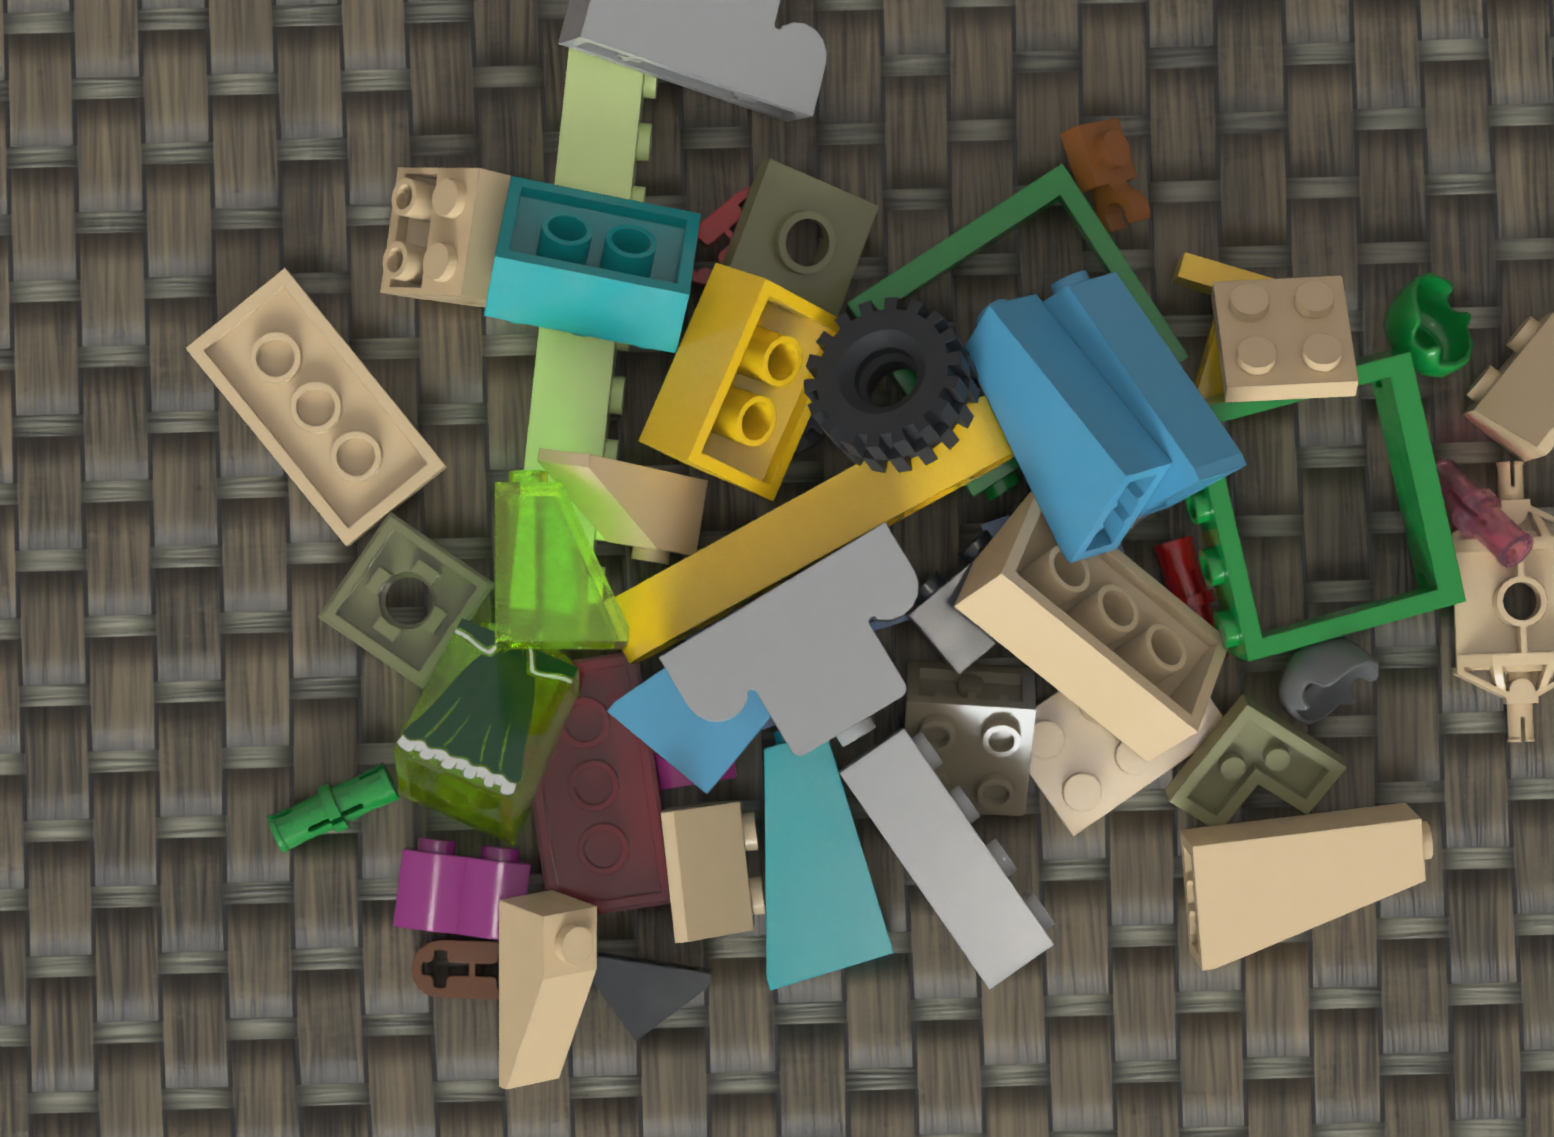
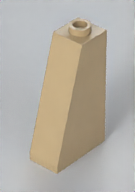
[1180,803,1433,971]

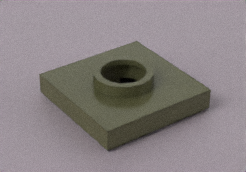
[722,158,879,317]
[318,512,497,689]

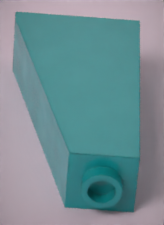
[764,731,894,991]

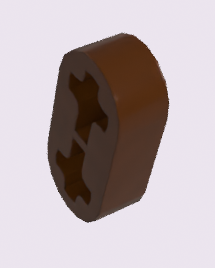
[411,938,499,1000]

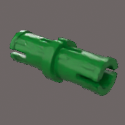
[267,762,400,853]

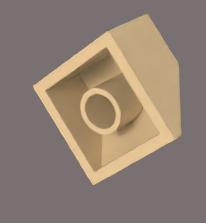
[1462,312,1554,462]
[661,800,765,943]

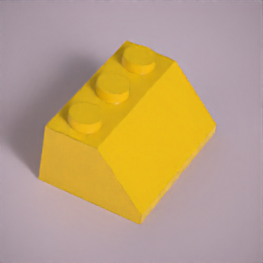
[638,263,840,501]

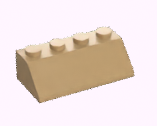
[954,491,1228,762]

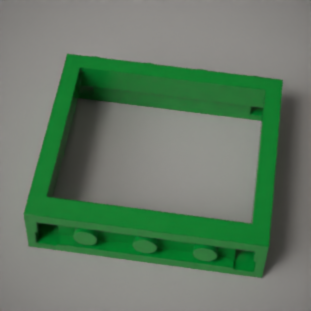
[846,163,1189,502]
[1185,349,1466,662]

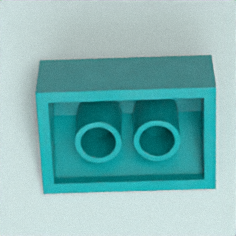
[484,176,701,354]

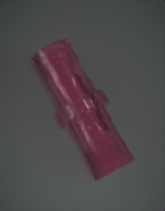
[1435,458,1534,568]

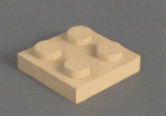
[1211,276,1358,403]

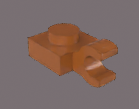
[1060,118,1150,233]

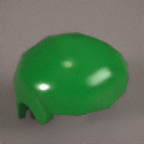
[1383,272,1474,377]

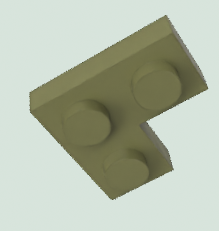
[1165,693,1347,826]

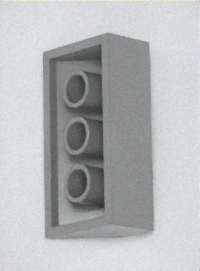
[838,728,1055,990]

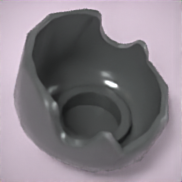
[1278,636,1379,725]

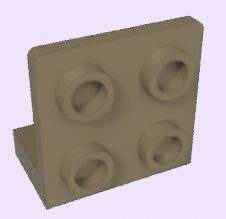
[904,661,1036,816]

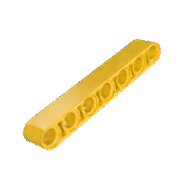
[600,396,1015,665]

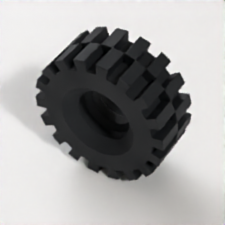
[804,297,980,473]

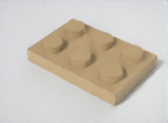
[1029,690,1223,837]

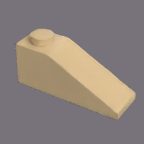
[537,448,708,565]
[499,890,597,1090]

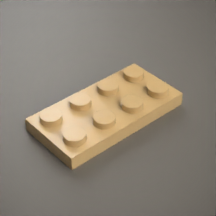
[186,268,447,547]

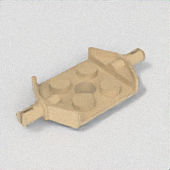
[1451,461,1554,742]

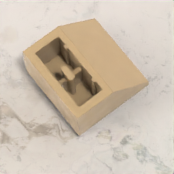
[380,167,511,307]

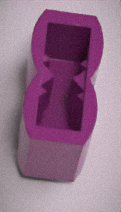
[393,837,532,940]

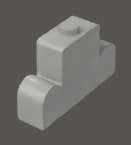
[558,0,827,122]
[659,523,918,756]

